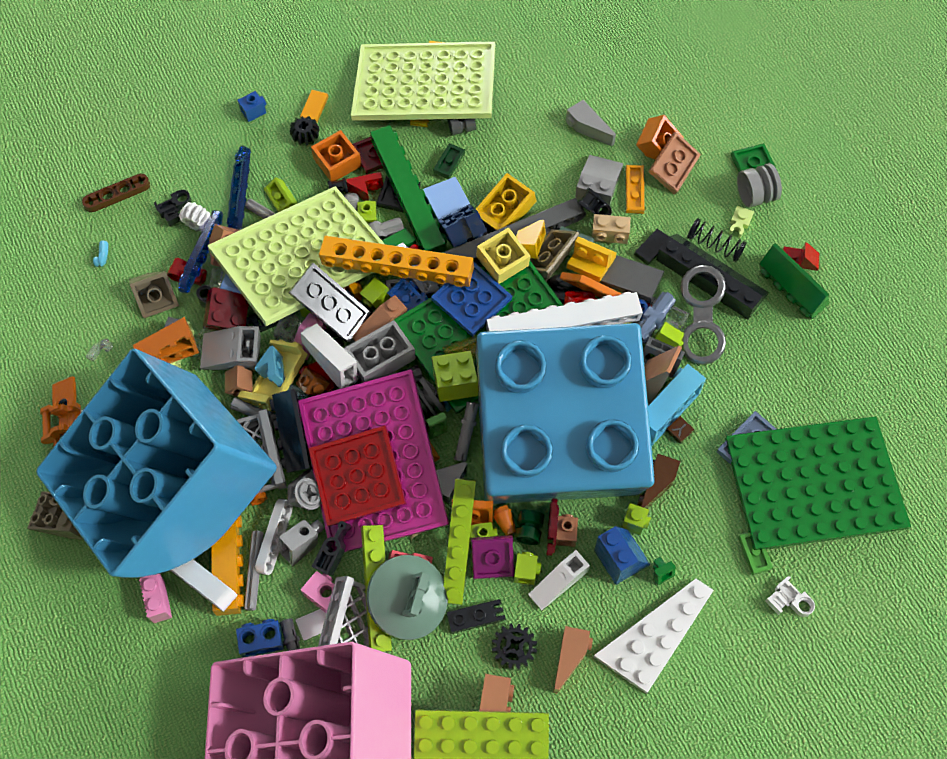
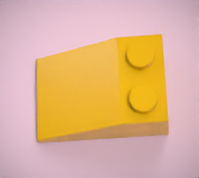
[476,173,537,230]

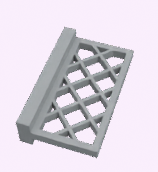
[237,409,287,493]
[318,576,369,647]

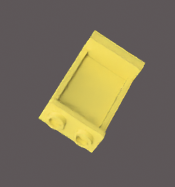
[237,339,308,412]

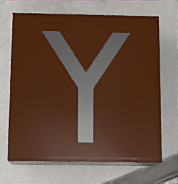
[666,416,694,444]

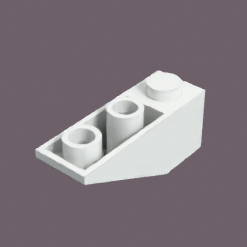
[528,550,590,611]

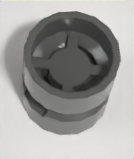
[447,119,476,136]

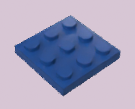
[431,263,513,337]

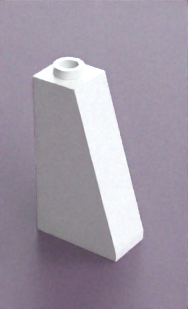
[301,323,358,389]

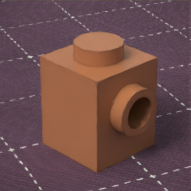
[225,366,253,397]
[556,514,578,547]

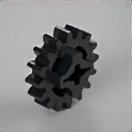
[492,623,537,671]

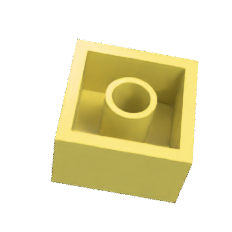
[476,227,530,284]

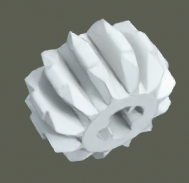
[179,202,212,231]

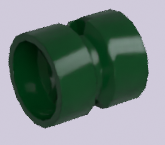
[514,509,545,545]

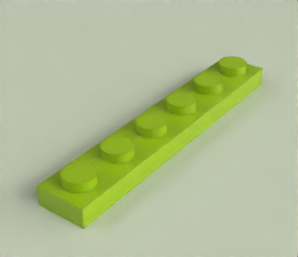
[444,478,476,605]
[361,525,392,652]

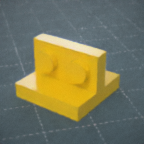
[567,236,616,282]

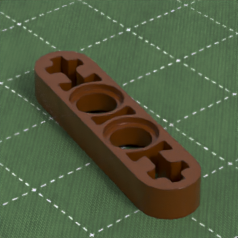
[82,173,150,212]

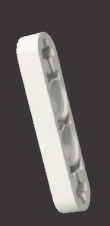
[255,499,293,575]

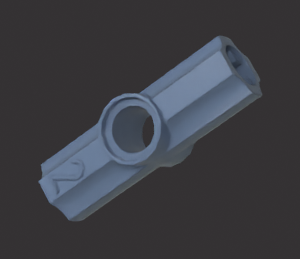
[639,292,676,344]

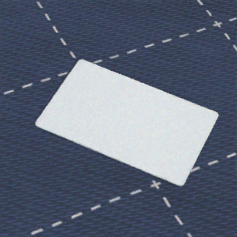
[296,609,326,641]

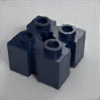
[438,204,487,248]

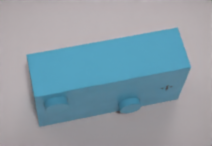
[648,364,706,446]

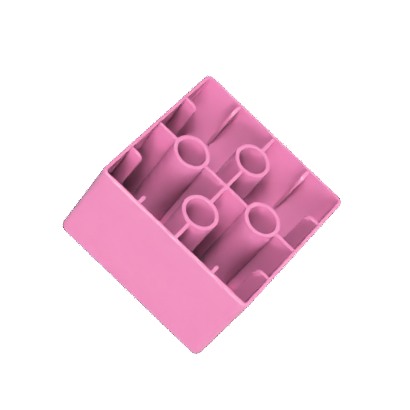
[205,642,411,759]

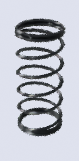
[687,218,747,262]

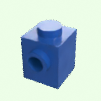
[237,91,267,122]

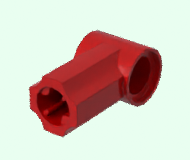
[167,258,207,286]

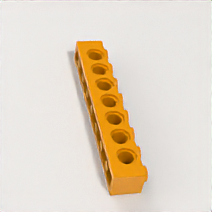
[319,236,474,287]

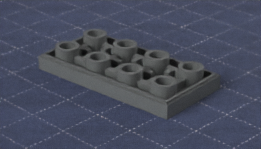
[590,255,664,302]

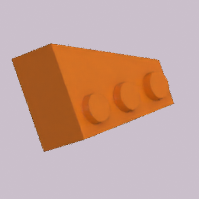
[133,317,199,363]

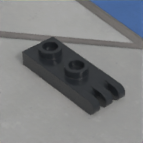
[447,599,506,634]

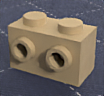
[592,214,631,244]

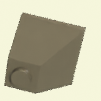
[129,271,179,318]

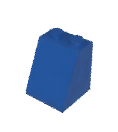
[594,526,650,585]

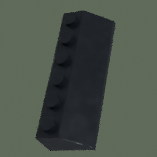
[656,234,769,320]

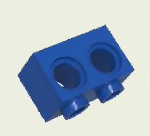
[236,619,284,658]

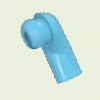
[93,241,108,267]

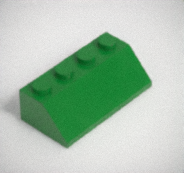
[759,243,829,319]

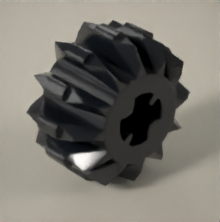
[290,116,320,145]

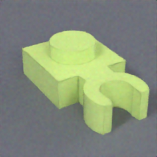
[729,206,754,238]

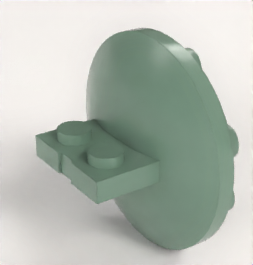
[367,555,448,640]

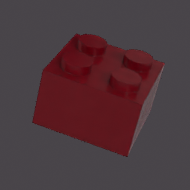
[203,287,249,330]

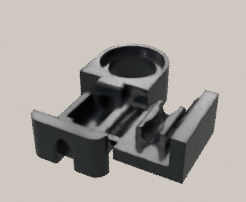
[154,190,192,226]

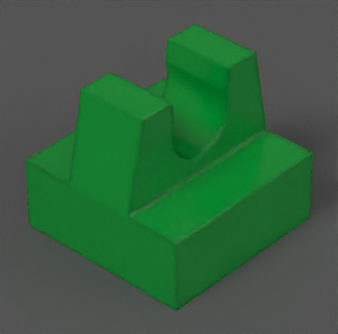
[653,557,676,585]

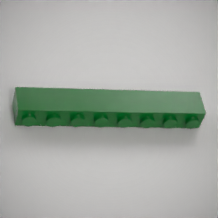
[370,125,447,253]

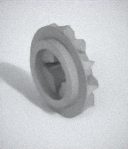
[292,478,322,511]

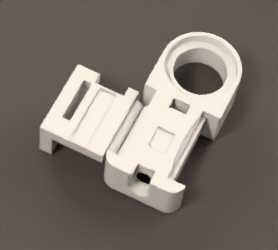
[765,576,815,617]

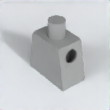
[279,520,324,567]

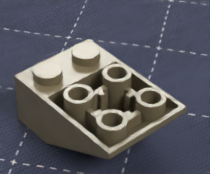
[27,491,84,540]

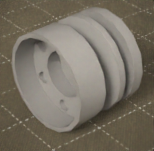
[737,163,782,208]

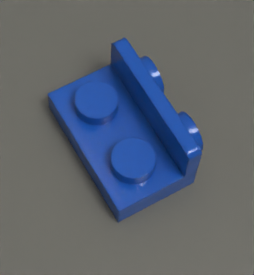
[387,278,429,311]

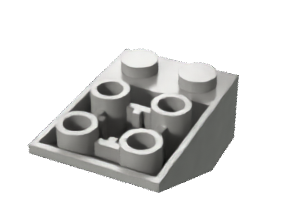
[200,326,261,371]

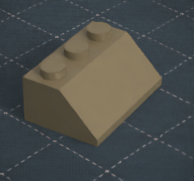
[530,229,579,282]

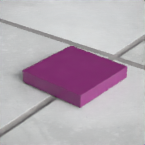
[471,535,514,579]

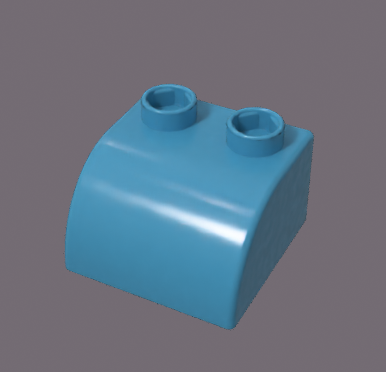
[36,349,277,578]

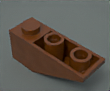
[637,454,680,509]

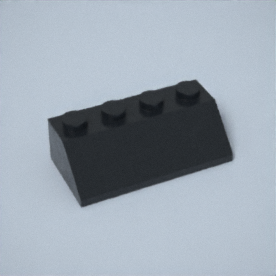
[269,389,312,473]

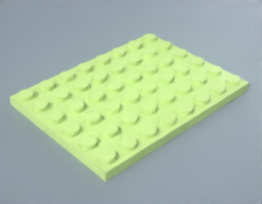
[351,42,495,121]
[208,186,384,326]

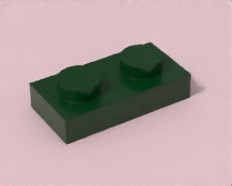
[433,143,465,179]

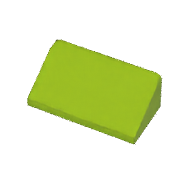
[264,177,298,212]

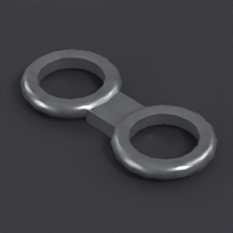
[680,265,726,365]

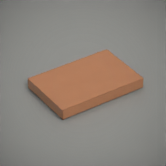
[648,132,701,194]

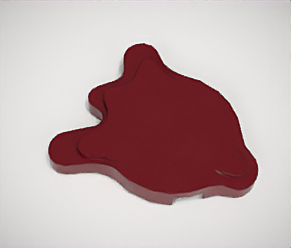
[546,498,559,556]

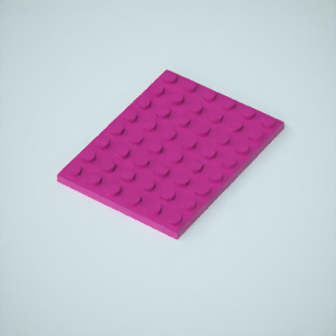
[298,369,449,553]

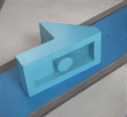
[255,345,285,387]

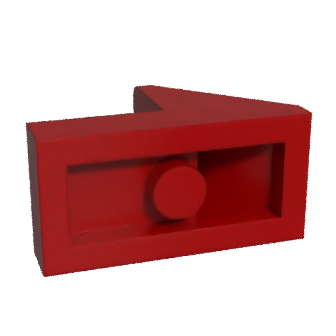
[346,172,383,201]
[783,242,820,271]

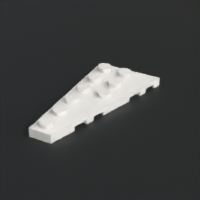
[594,579,714,694]

